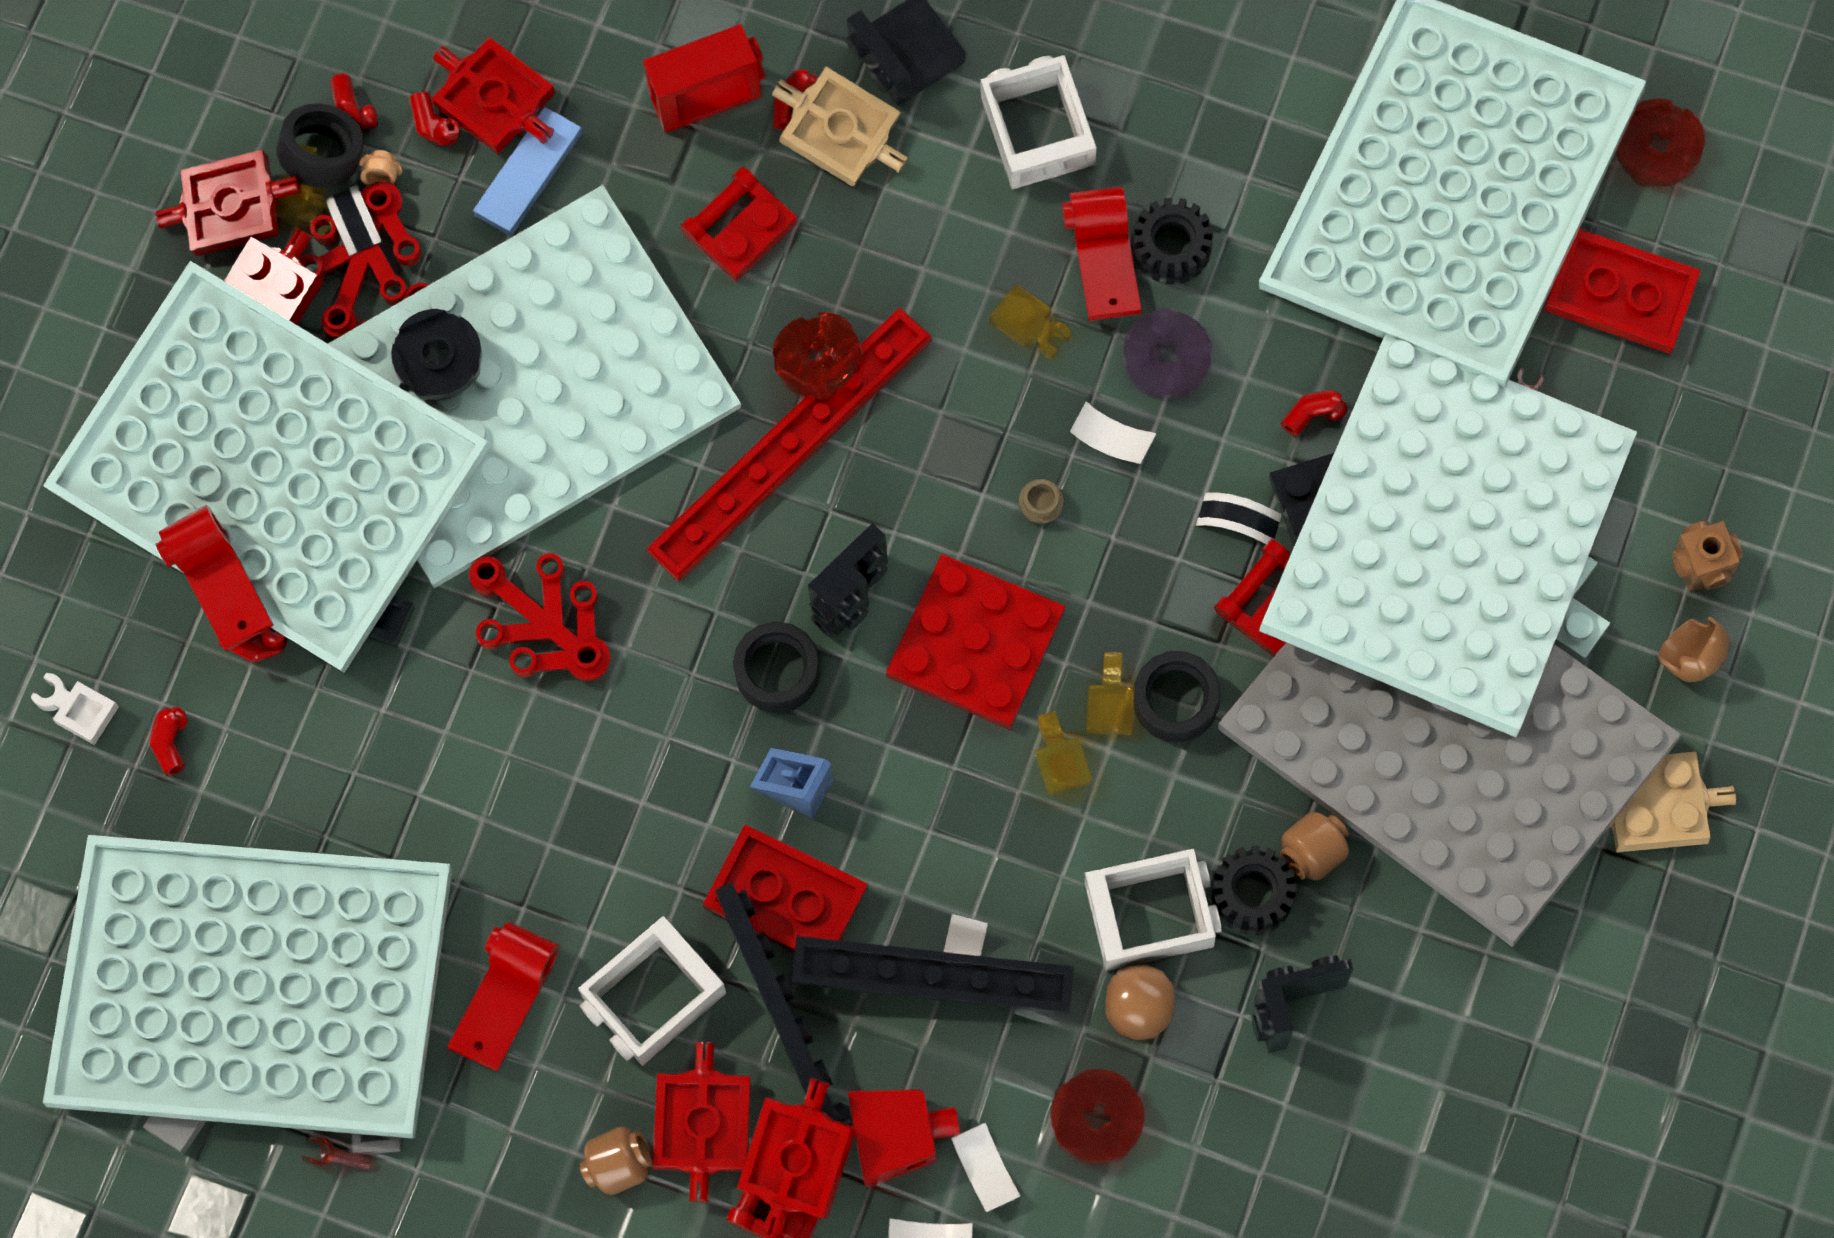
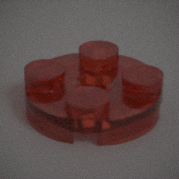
[1615,98,1705,187]
[772,312,864,400]
[1051,1069,1145,1165]

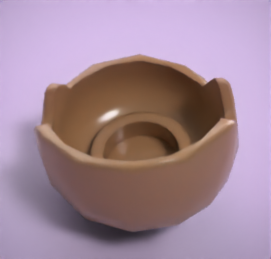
[1658,617,1731,682]
[1105,964,1175,1040]

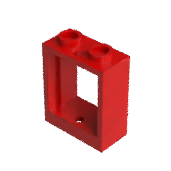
[642,24,766,133]

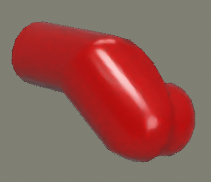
[773,69,818,130]
[330,73,379,133]
[409,92,461,146]
[1280,389,1348,437]
[219,628,287,662]
[149,707,188,776]

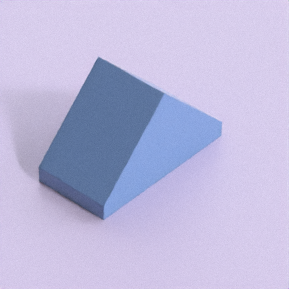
[750,748,834,820]

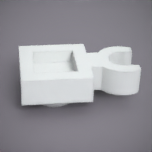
[31,673,119,745]

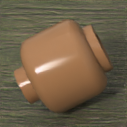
[1279,812,1349,880]
[580,1126,653,1196]

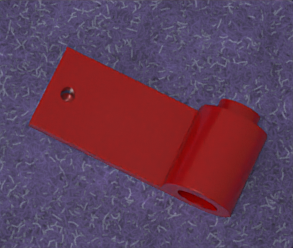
[1062,186,1141,321]
[155,505,274,652]
[447,922,560,1072]

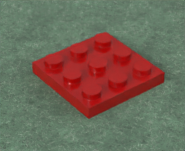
[886,554,1066,730]

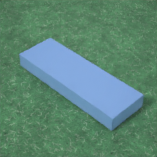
[473,107,583,237]

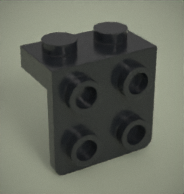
[845,0,966,106]
[1251,955,1353,1053]

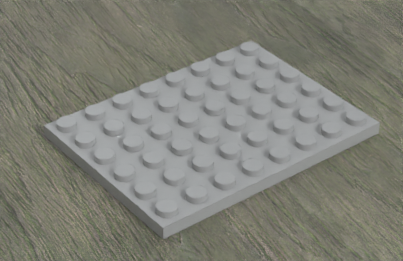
[1218,642,1681,947]

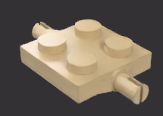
[772,67,908,187]
[1610,752,1736,852]

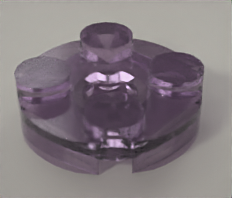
[1123,307,1212,399]

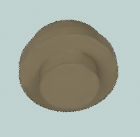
[1019,479,1064,524]

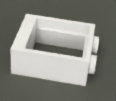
[981,55,1096,189]
[1085,849,1222,971]
[578,916,727,1066]

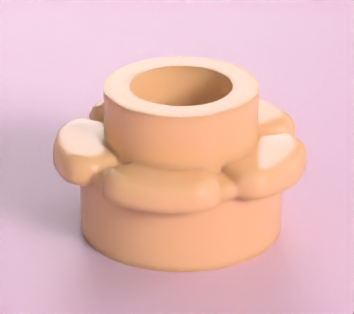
[359,150,402,186]

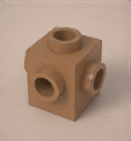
[1672,521,1742,592]

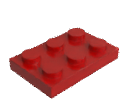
[1544,229,1701,354]
[702,824,868,952]

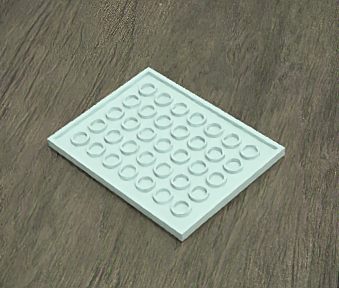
[1259,0,1646,388]
[328,185,741,588]
[43,261,491,673]
[1259,335,1637,737]
[43,835,452,1139]

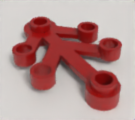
[299,181,422,341]
[469,553,611,681]

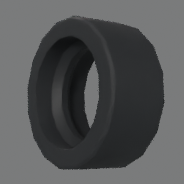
[276,103,364,188]
[733,621,821,713]
[1134,651,1220,742]

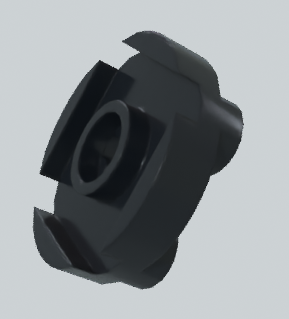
[391,309,482,400]

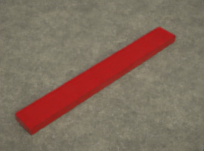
[646,307,932,583]

